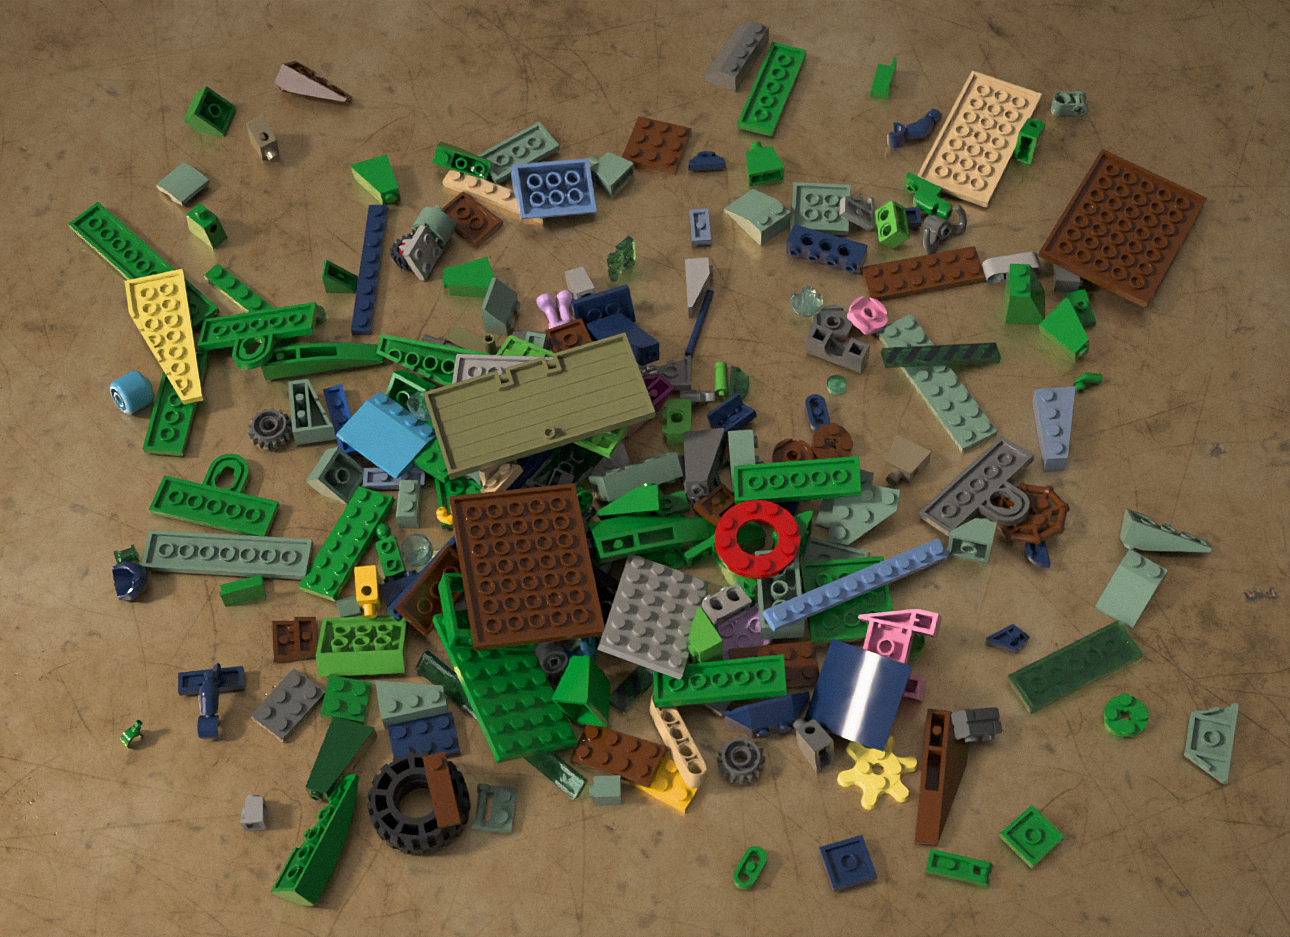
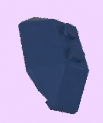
[724,691,810,739]

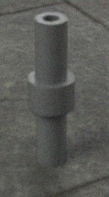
[422,334,461,348]

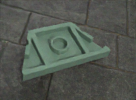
[1184,703,1239,784]

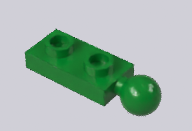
[375,523,407,578]

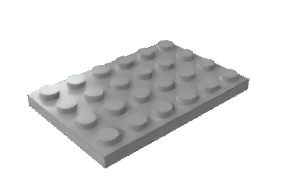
[598,555,709,680]

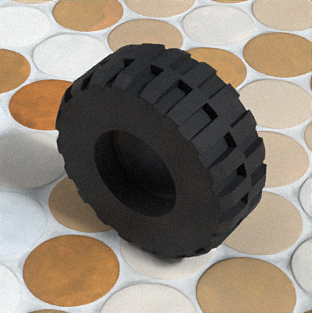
[367,751,471,855]

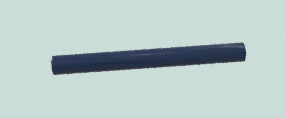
[685,290,714,357]

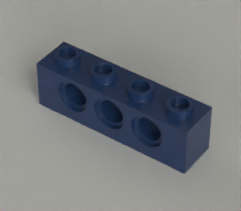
[786,224,868,274]

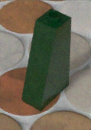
[305,716,377,802]

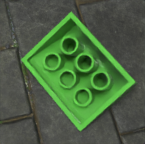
[316,615,408,677]

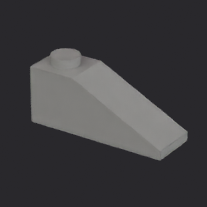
[685,257,713,318]

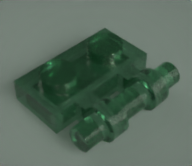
[607,236,636,282]

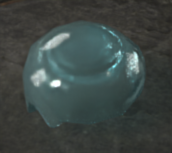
[400,533,434,567]

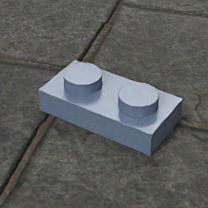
[689,209,711,245]

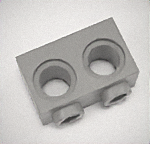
[702,583,752,630]

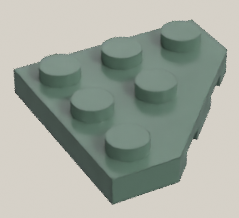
[827,484,900,546]

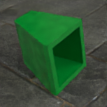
[1005,263,1045,325]
[552,655,611,727]

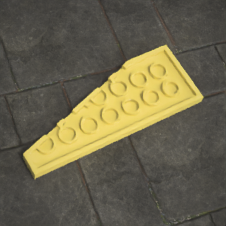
[125,269,203,404]

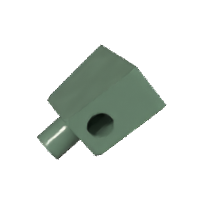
[589,152,635,197]

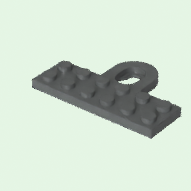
[919,436,1034,537]

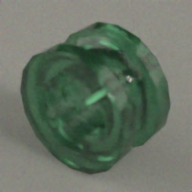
[315,305,327,325]

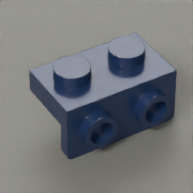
[707,393,757,439]
[381,569,420,608]

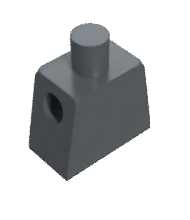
[793,718,836,773]

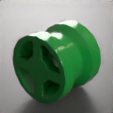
[576,486,593,511]

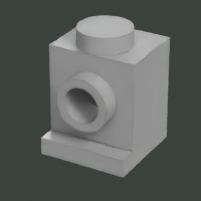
[240,795,267,831]

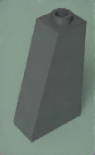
[683,428,726,497]

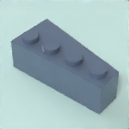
[1032,386,1076,472]

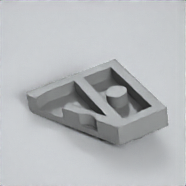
[840,196,875,231]

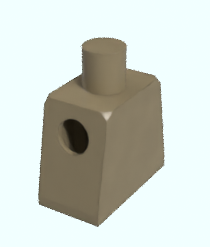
[246,115,280,163]
[884,434,931,486]

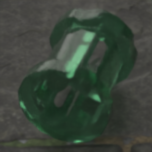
[114,544,140,564]

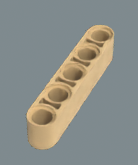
[649,693,707,788]

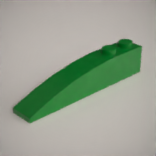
[376,334,491,386]
[270,774,359,906]

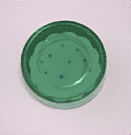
[826,374,847,395]

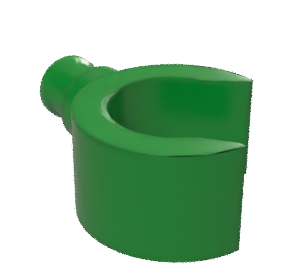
[120,720,143,749]

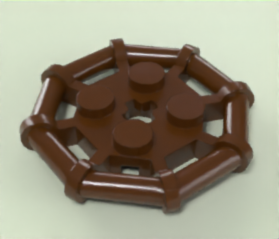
[991,482,1070,546]

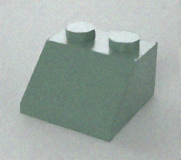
[481,277,520,336]
[306,447,364,505]
[947,518,997,564]

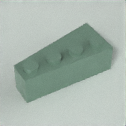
[588,452,683,503]

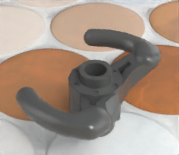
[923,205,967,255]

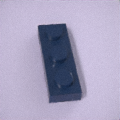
[178,666,244,696]

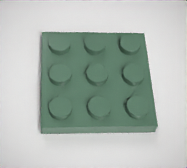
[790,182,851,235]

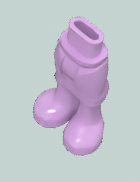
[537,290,573,329]

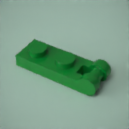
[925,849,993,888]

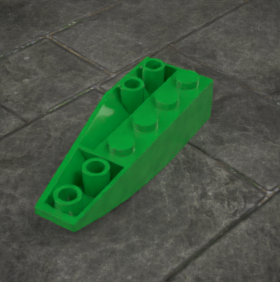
[261,340,383,380]
[587,515,716,565]

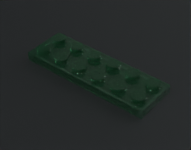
[1007,620,1143,714]

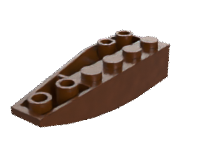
[915,708,969,846]

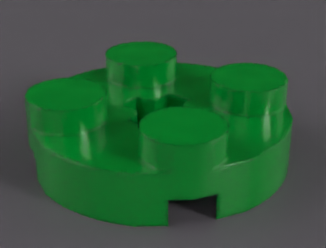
[1103,693,1149,738]

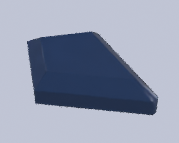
[986,624,1030,653]

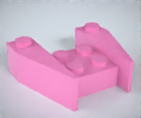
[858,609,942,702]

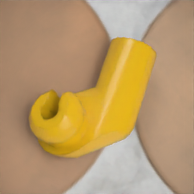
[436,507,453,525]

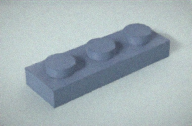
[363,467,426,490]

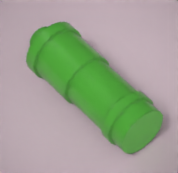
[715,361,729,398]

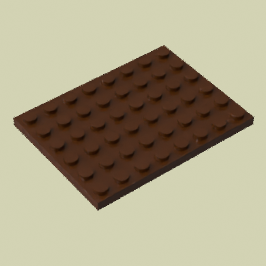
[1038,149,1207,308]
[449,483,605,651]

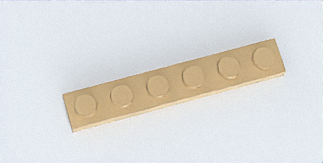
[443,169,547,224]

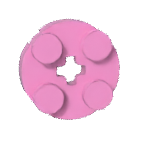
[847,297,888,335]

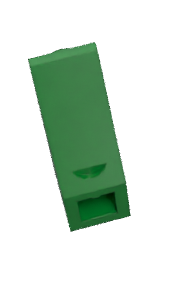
[432,142,491,180]

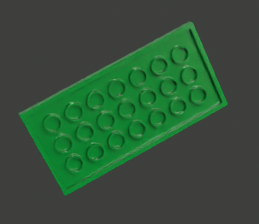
[432,609,578,763]

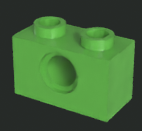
[663,399,692,444]

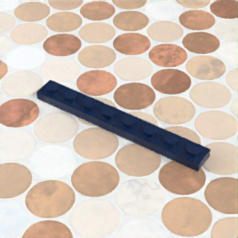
[351,205,389,335]

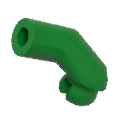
[1073,372,1103,393]

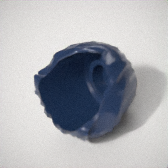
[112,561,148,601]

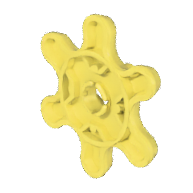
[838,735,919,810]

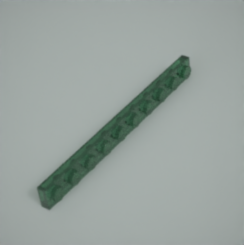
[415,650,588,799]

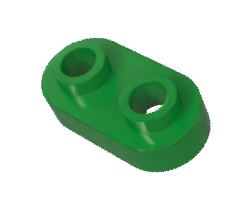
[733,846,767,890]

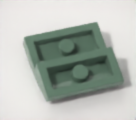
[156,162,210,206]

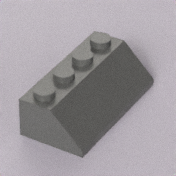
[703,21,769,92]

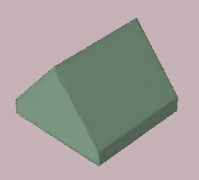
[336,595,361,617]

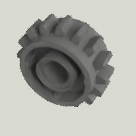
[248,408,293,451]
[717,735,765,785]

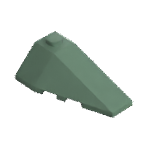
[1120,508,1212,552]

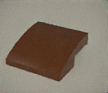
[693,483,735,526]
[271,617,317,663]

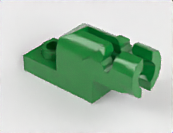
[904,172,954,221]

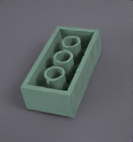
[755,550,804,639]

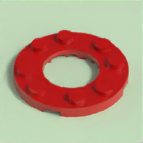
[715,500,800,579]

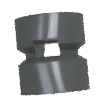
[533,641,568,674]

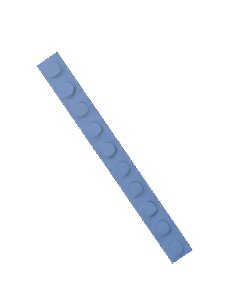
[763,538,949,632]

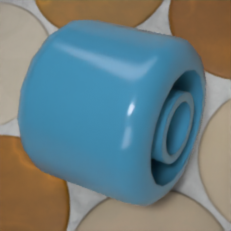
[110,370,154,415]

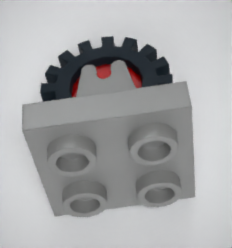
[390,225,442,281]

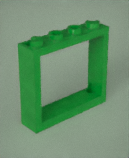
[438,573,536,651]

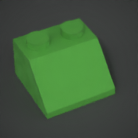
[688,607,723,663]

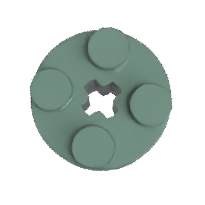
[411,205,457,249]

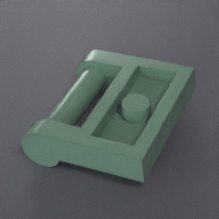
[472,783,518,833]

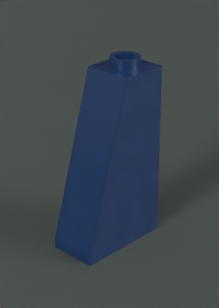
[587,312,660,366]

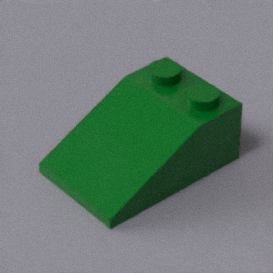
[597,483,666,521]

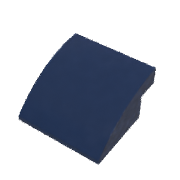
[804,639,914,752]

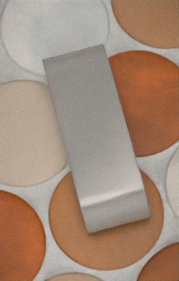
[982,252,1042,284]

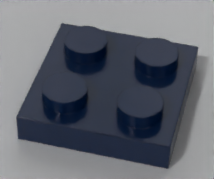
[819,835,877,892]

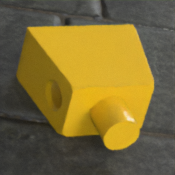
[354,565,382,619]

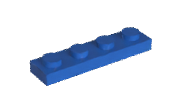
[323,384,360,456]

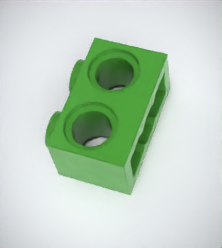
[875,200,910,249]

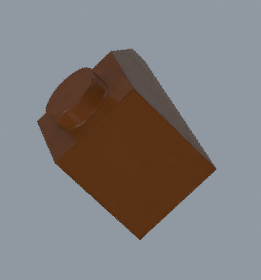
[423,752,461,829]

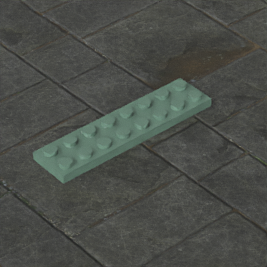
[876,314,997,452]
[141,530,313,580]

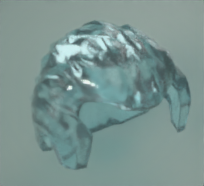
[790,286,823,318]
[407,389,433,421]

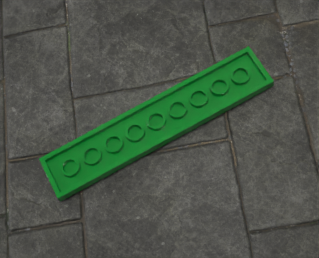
[68,202,220,333]

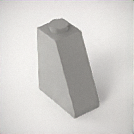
[565,266,596,300]

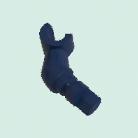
[887,108,943,148]
[197,663,221,739]

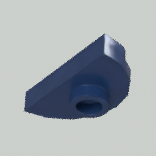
[688,151,726,171]
[1025,531,1051,568]

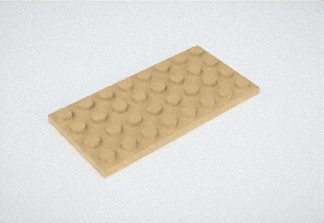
[917,71,1042,208]

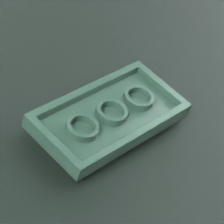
[477,122,560,184]

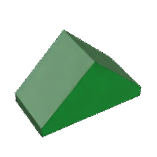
[322,260,358,294]

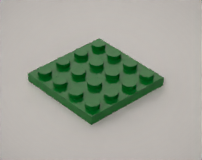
[799,556,893,645]

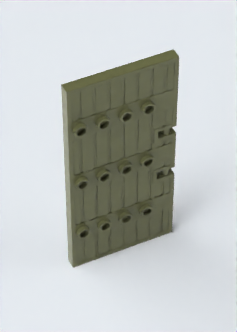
[423,332,656,480]

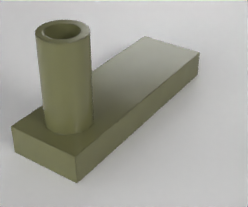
[445,324,501,355]

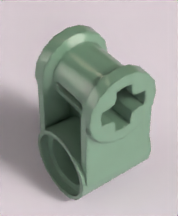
[1051,91,1089,117]

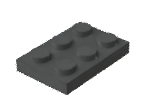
[250,668,325,743]

